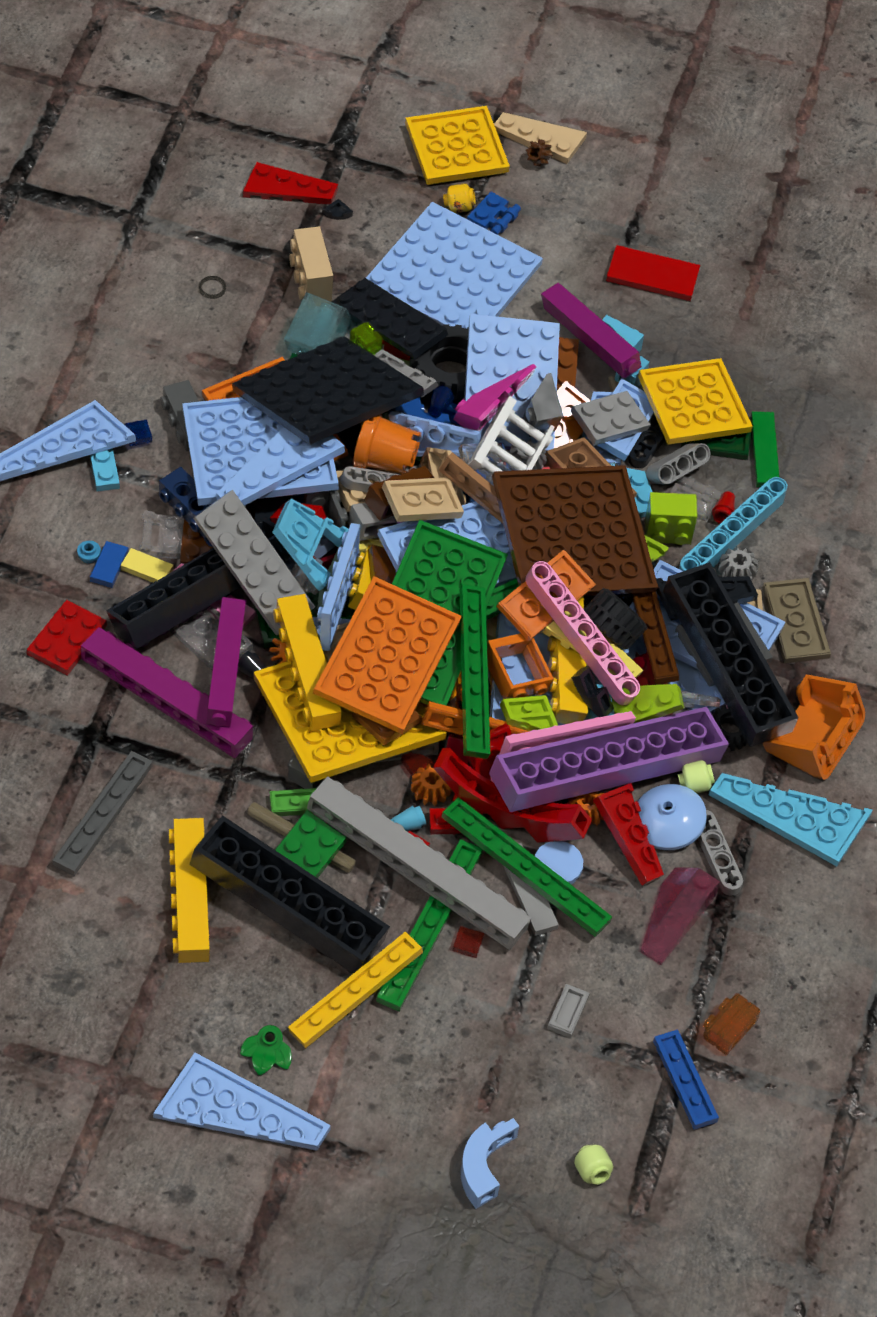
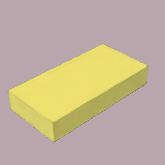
[121,548,174,583]

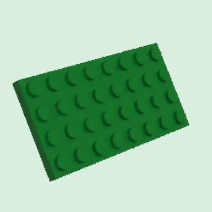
[392,520,508,706]

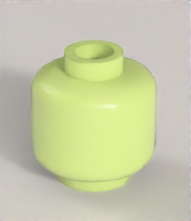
[678,760,715,793]
[574,1145,613,1185]

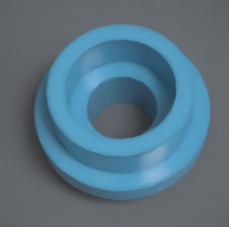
[77,541,101,563]

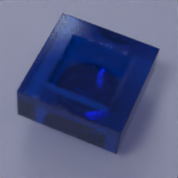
[124,419,152,447]

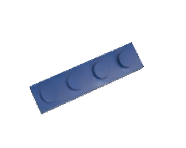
[653,1029,719,1130]

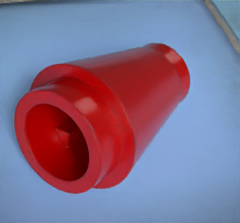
[712,492,735,524]

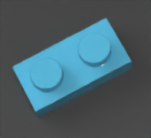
[90,448,120,492]

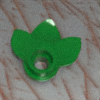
[240,1025,292,1076]

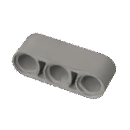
[646,443,711,484]

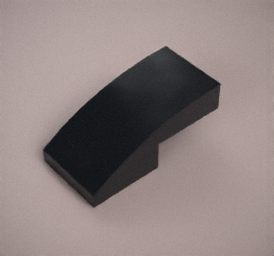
[571,666,614,717]

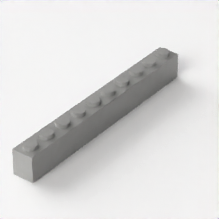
[307,776,531,950]

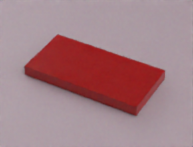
[606,245,700,301]

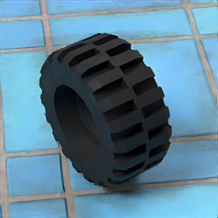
[409,324,468,405]

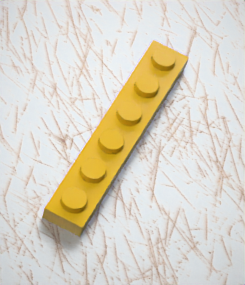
[288,931,423,1048]

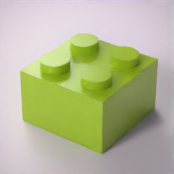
[644,492,697,545]

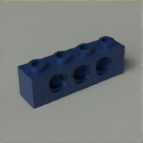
[159,466,212,547]

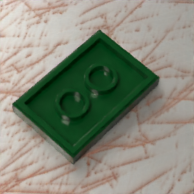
[681,421,752,460]

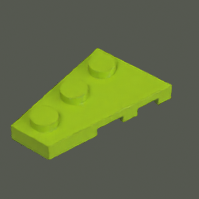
[611,684,685,723]

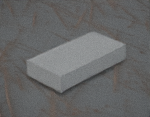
[547,984,590,1038]

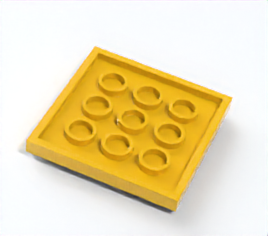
[405,106,510,185]
[637,358,753,445]

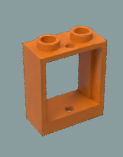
[487,633,554,699]

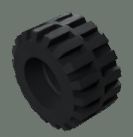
[584,588,647,650]

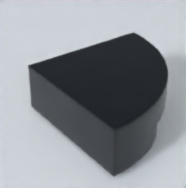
[322,199,353,220]

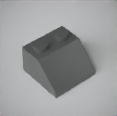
[522,373,564,437]

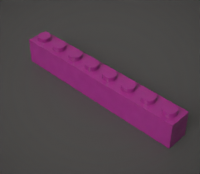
[81,627,253,759]

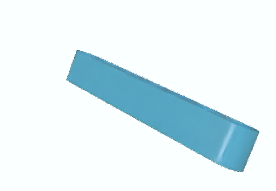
[679,477,788,571]

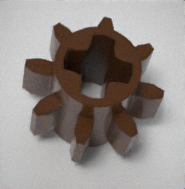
[526,139,553,166]

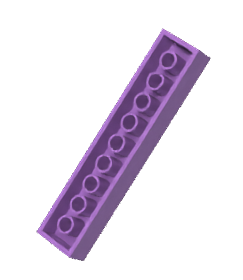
[489,706,729,812]

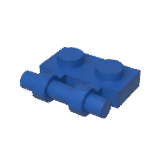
[467,192,521,235]

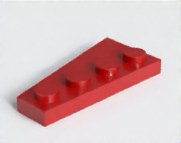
[243,162,338,205]
[593,783,664,886]

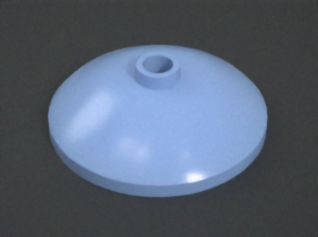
[637,784,707,850]

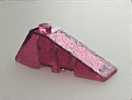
[640,867,720,965]

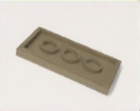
[762,578,831,663]

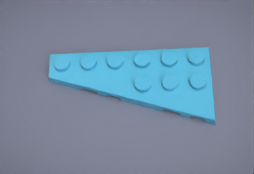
[709,773,873,867]

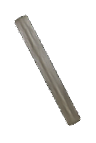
[247,802,356,873]

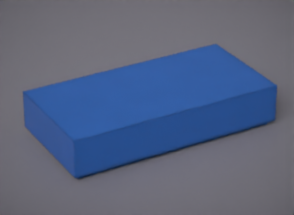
[90,541,129,588]

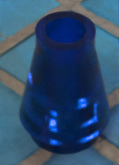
[428,386,453,418]

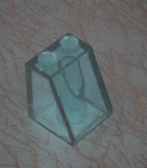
[284,292,353,354]

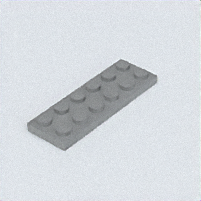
[193,490,315,635]

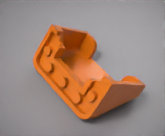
[763,674,865,780]

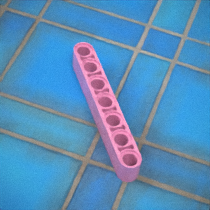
[526,561,640,705]

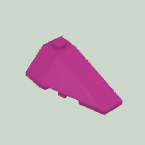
[454,364,537,431]

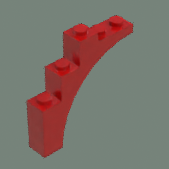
[433,748,592,843]

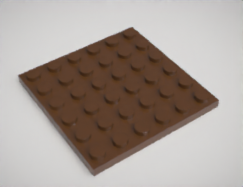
[492,465,658,596]

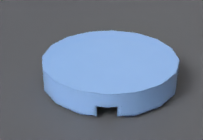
[535,841,583,885]

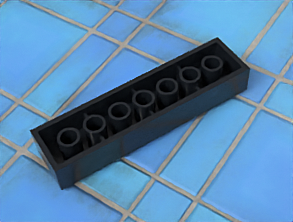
[106,517,291,649]
[663,562,799,747]
[189,815,390,974]

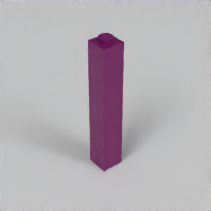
[541,282,642,378]
[206,597,246,727]

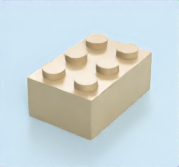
[289,226,333,308]

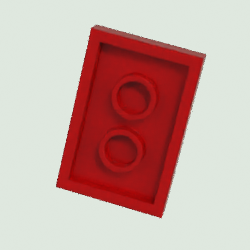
[27,600,107,676]

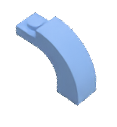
[461,1118,519,1209]

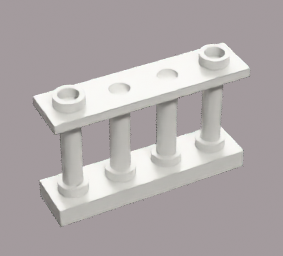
[467,396,555,475]

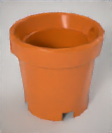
[353,414,422,474]

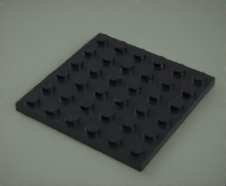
[232,336,424,445]

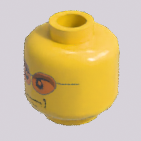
[443,184,476,213]

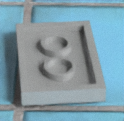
[570,391,650,446]

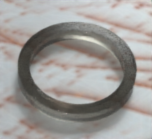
[199,276,226,299]

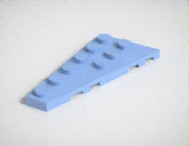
[153,1053,331,1151]

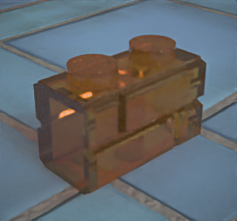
[703,993,761,1055]

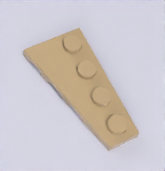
[494,112,587,164]

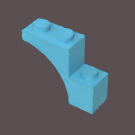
[602,315,650,387]

